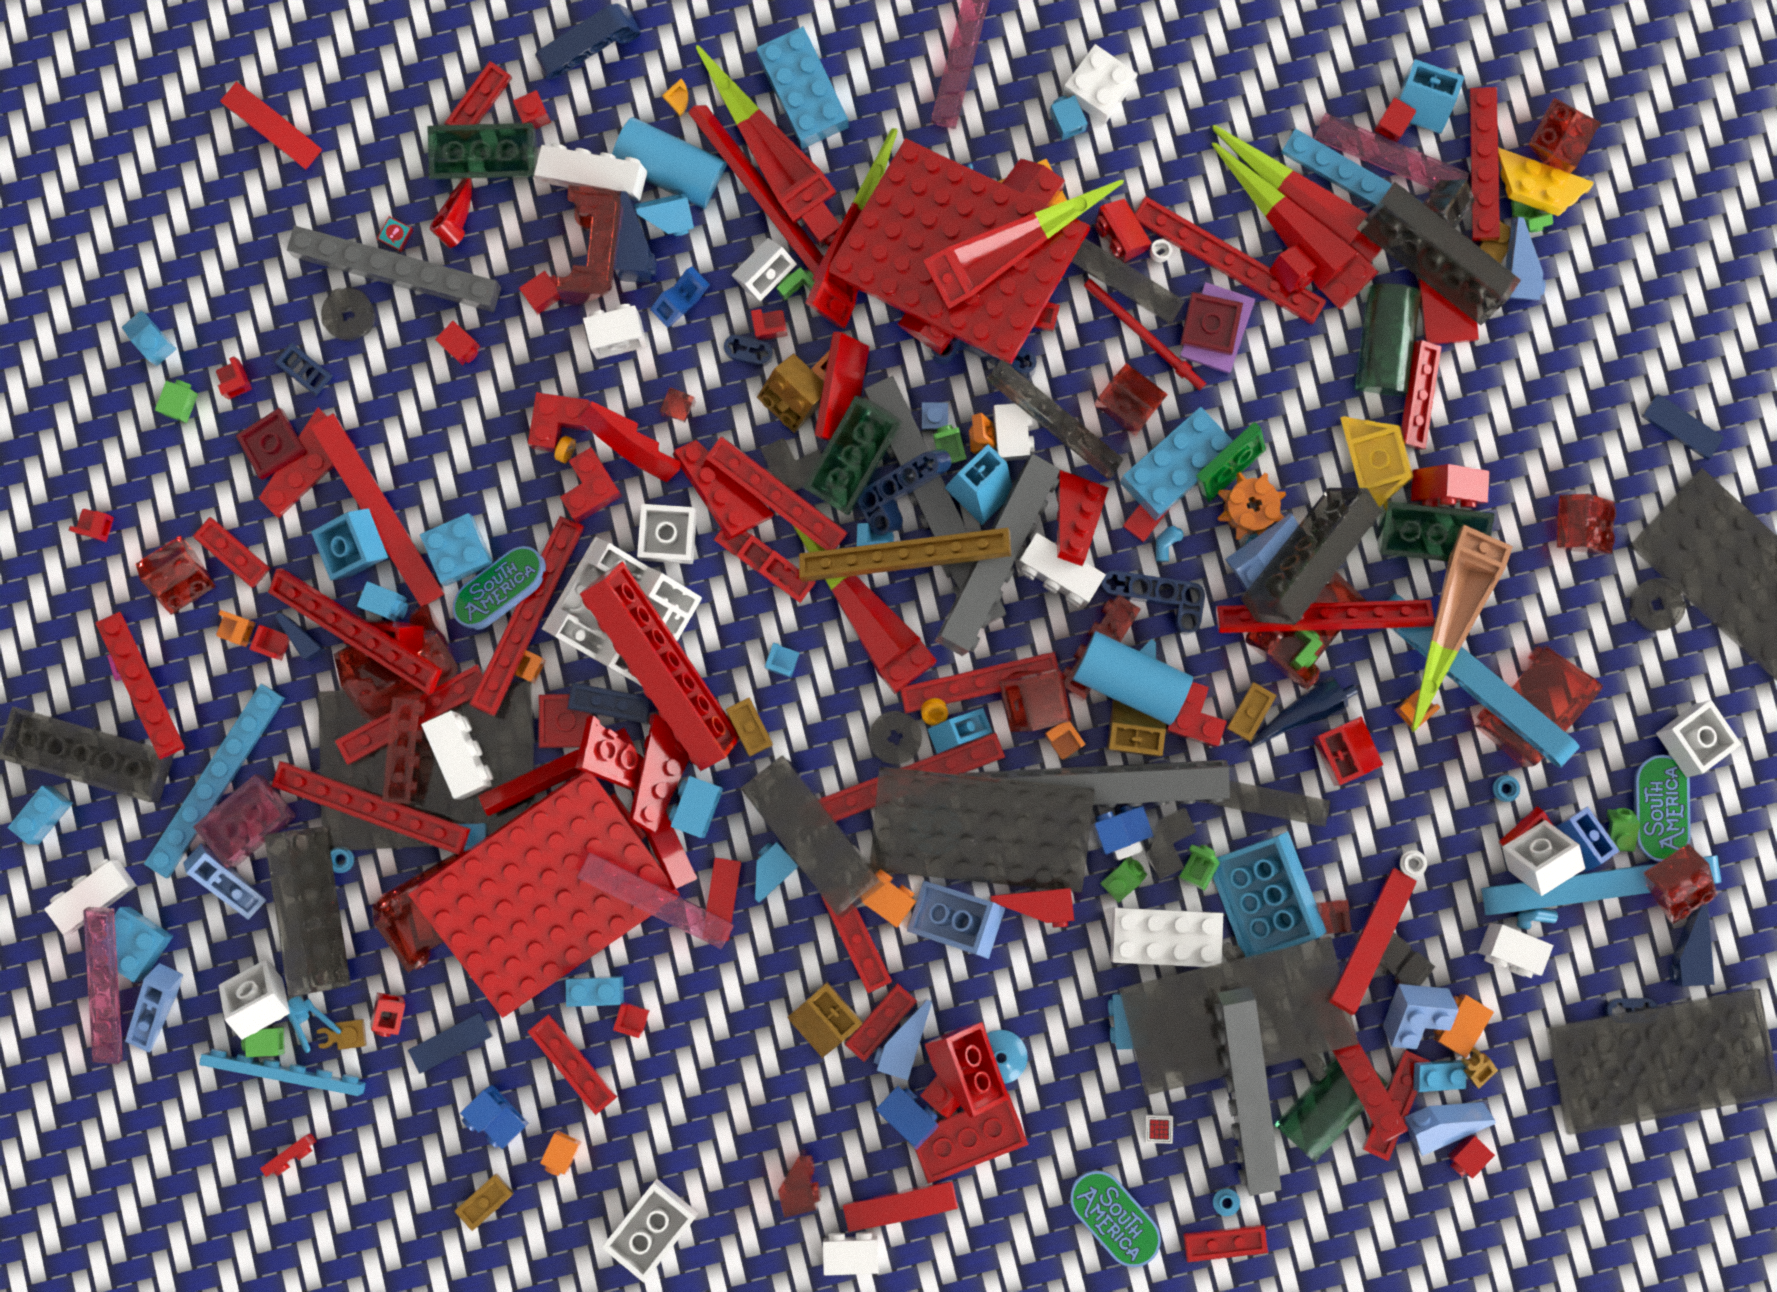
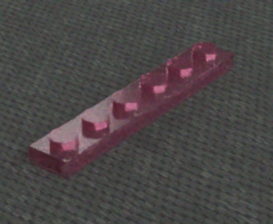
[931,0,990,129]
[1314,113,1470,200]
[577,852,734,949]
[83,907,123,1064]

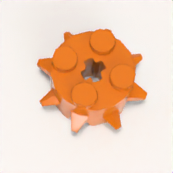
[1218,472,1286,540]

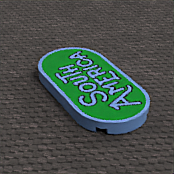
[453,546,546,630]
[1634,755,1691,862]
[1070,1170,1161,1267]

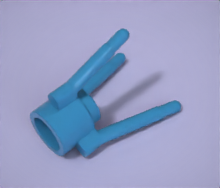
[286,996,341,1053]

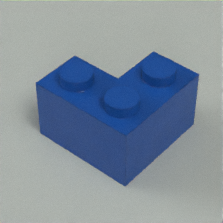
[1090,805,1154,854]
[460,1085,529,1149]

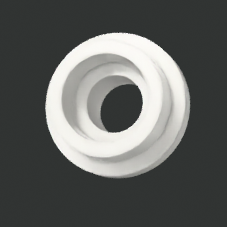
[1400,850,1427,877]

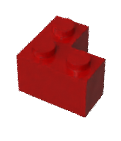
[528,392,590,453]
[560,447,622,523]
[1411,464,1489,509]
[1166,682,1226,748]

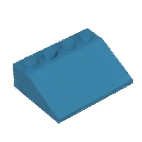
[1213,831,1327,962]

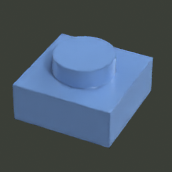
[922,403,948,430]

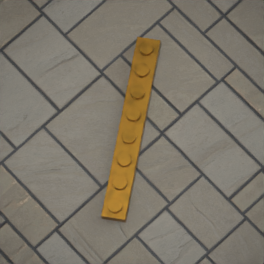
[799,528,1011,582]

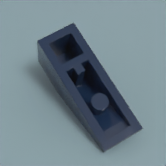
[1669,903,1715,987]

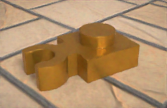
[317,1019,367,1050]
[1461,1047,1498,1089]

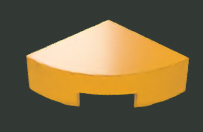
[662,79,689,116]

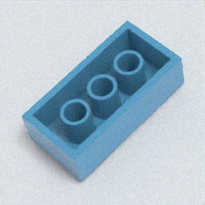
[756,26,849,149]
[1120,407,1233,521]

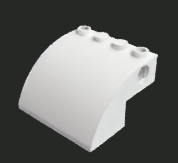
[542,537,702,686]

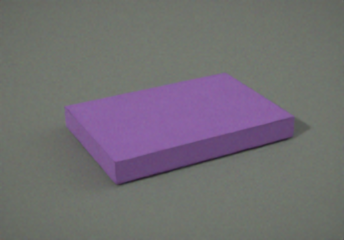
[1180,282,1255,374]

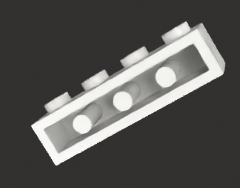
[534,143,647,201]

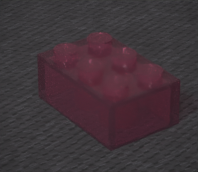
[193,774,297,868]

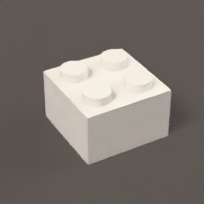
[1063,44,1138,125]
[583,304,648,359]
[637,504,697,564]
[1656,700,1741,777]
[1502,820,1585,896]
[1478,923,1554,978]
[219,959,290,1040]

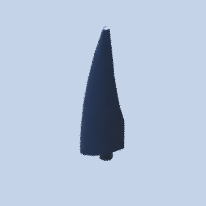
[1249,676,1358,749]

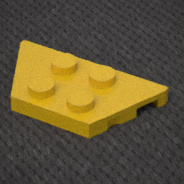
[1498,148,1594,216]
[1340,416,1413,515]

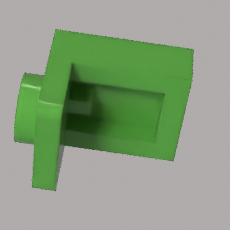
[1511,200,1553,233]
[777,267,814,301]
[933,424,967,464]
[1289,630,1323,671]
[1607,808,1640,852]
[1179,844,1220,891]
[1100,856,1147,903]

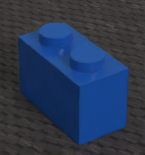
[1555,806,1619,872]
[876,1086,939,1150]

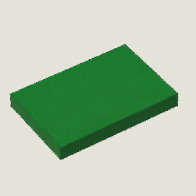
[1196,422,1266,502]

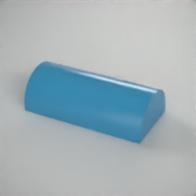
[612,117,727,209]
[1072,631,1193,725]

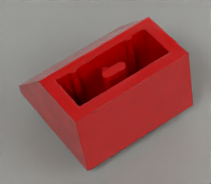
[1095,198,1151,265]
[1312,716,1384,786]

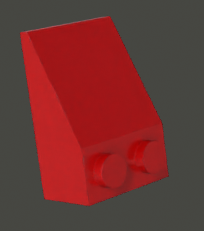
[925,1022,1010,1118]

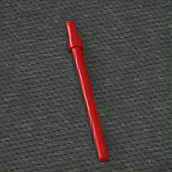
[1084,278,1207,391]

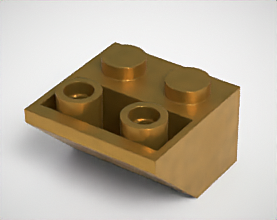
[756,353,824,433]
[1106,699,1166,757]
[787,981,863,1058]

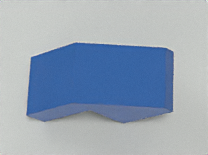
[650,266,710,328]

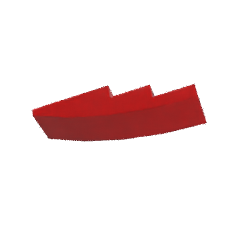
[220,81,323,170]
[578,401,681,483]
[713,529,816,603]
[843,1181,958,1232]

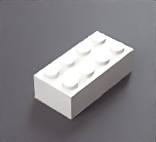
[1110,907,1223,968]

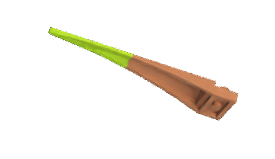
[1411,525,1513,732]

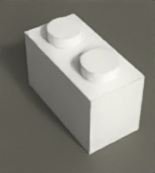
[732,238,797,301]
[993,403,1035,461]
[823,1232,879,1275]

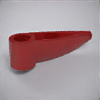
[430,174,472,248]

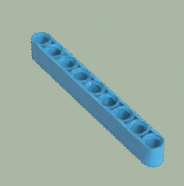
[1388,593,1580,768]
[1481,855,1722,915]

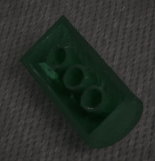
[427,123,538,180]
[1355,283,1421,397]
[803,396,902,515]
[1377,501,1495,562]
[1274,1058,1388,1163]

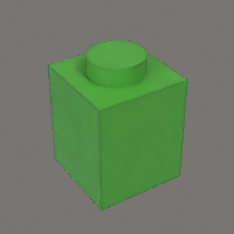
[155,380,198,423]
[241,1027,285,1057]

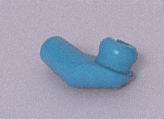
[1156,526,1184,562]
[1516,908,1558,929]

